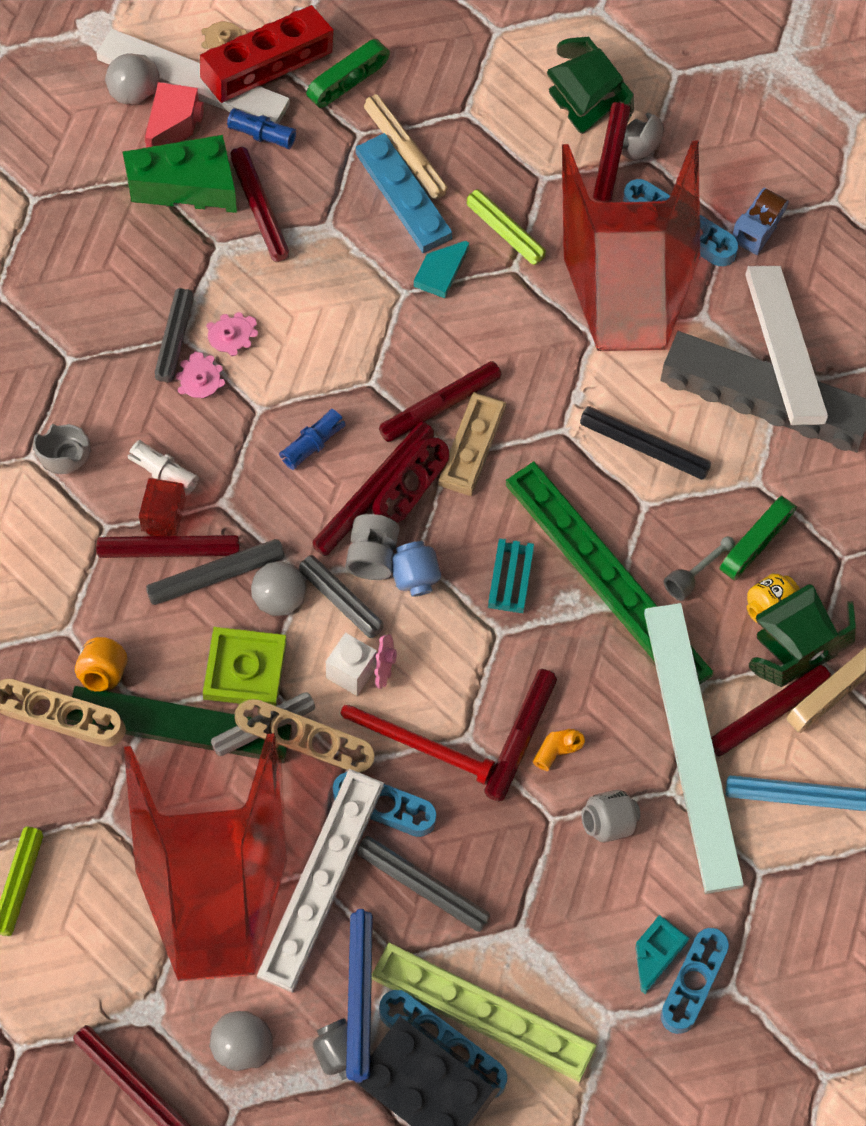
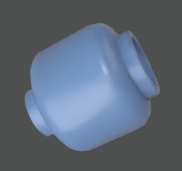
[392,541,441,597]

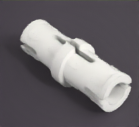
[128,440,199,496]

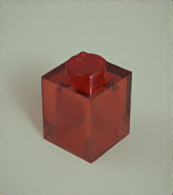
[139,478,186,536]

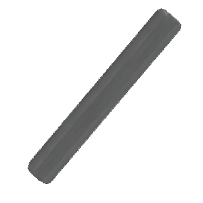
[146,539,284,605]
[357,836,490,932]

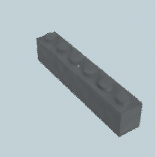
[660,331,866,453]

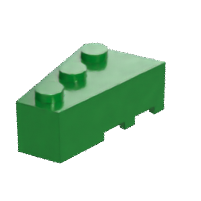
[122,135,237,213]

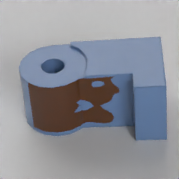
[733,188,789,255]

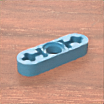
[333,772,436,837]
[661,928,729,1034]

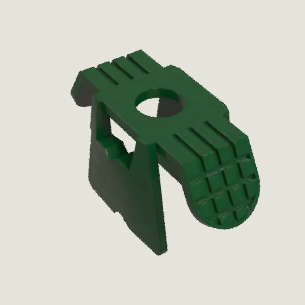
[547,36,634,134]
[749,584,856,687]

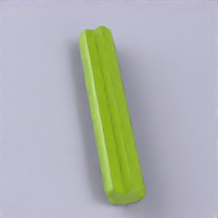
[467,189,546,265]
[0,826,43,937]

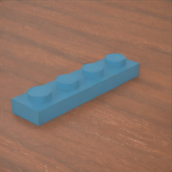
[356,133,452,253]

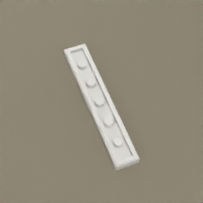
[97,28,290,124]
[745,266,828,425]
[257,769,384,993]

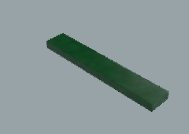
[66,686,292,764]

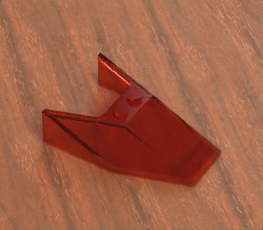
[562,140,700,351]
[123,733,287,982]

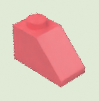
[145,82,204,148]

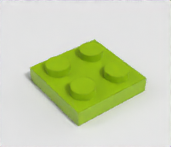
[202,627,287,706]

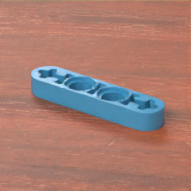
[623,179,738,267]
[379,990,507,1098]

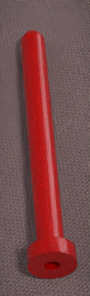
[340,705,496,785]

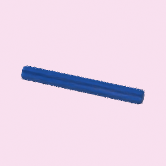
[346,909,373,1083]

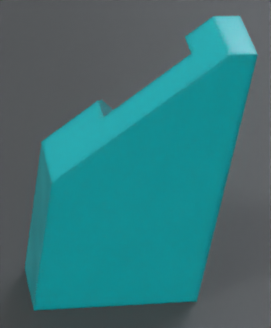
[413,241,469,298]
[635,915,690,994]

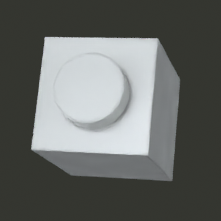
[326,632,377,696]

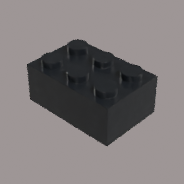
[354,1016,501,1126]

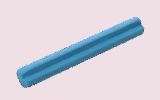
[725,775,866,811]

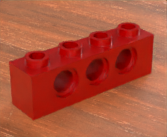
[200,5,334,103]

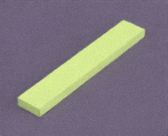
[372,943,597,1083]

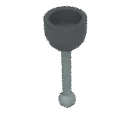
[663,536,735,601]

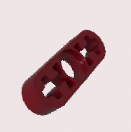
[373,437,449,523]

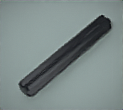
[580,406,711,480]

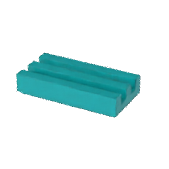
[488,538,534,614]

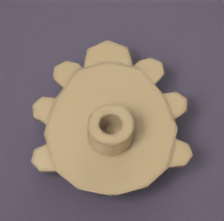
[201,21,247,49]

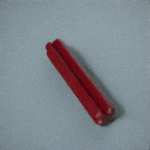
[593,102,630,203]

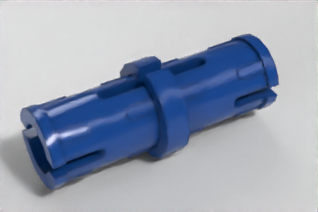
[227,108,296,149]
[279,409,346,470]

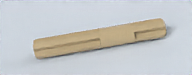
[364,94,448,200]

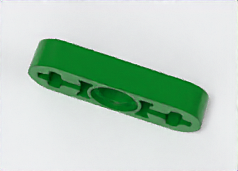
[306,39,390,108]
[719,495,797,581]

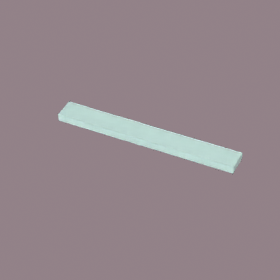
[644,603,744,894]

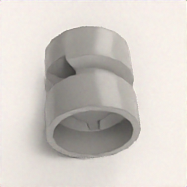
[345,514,399,580]

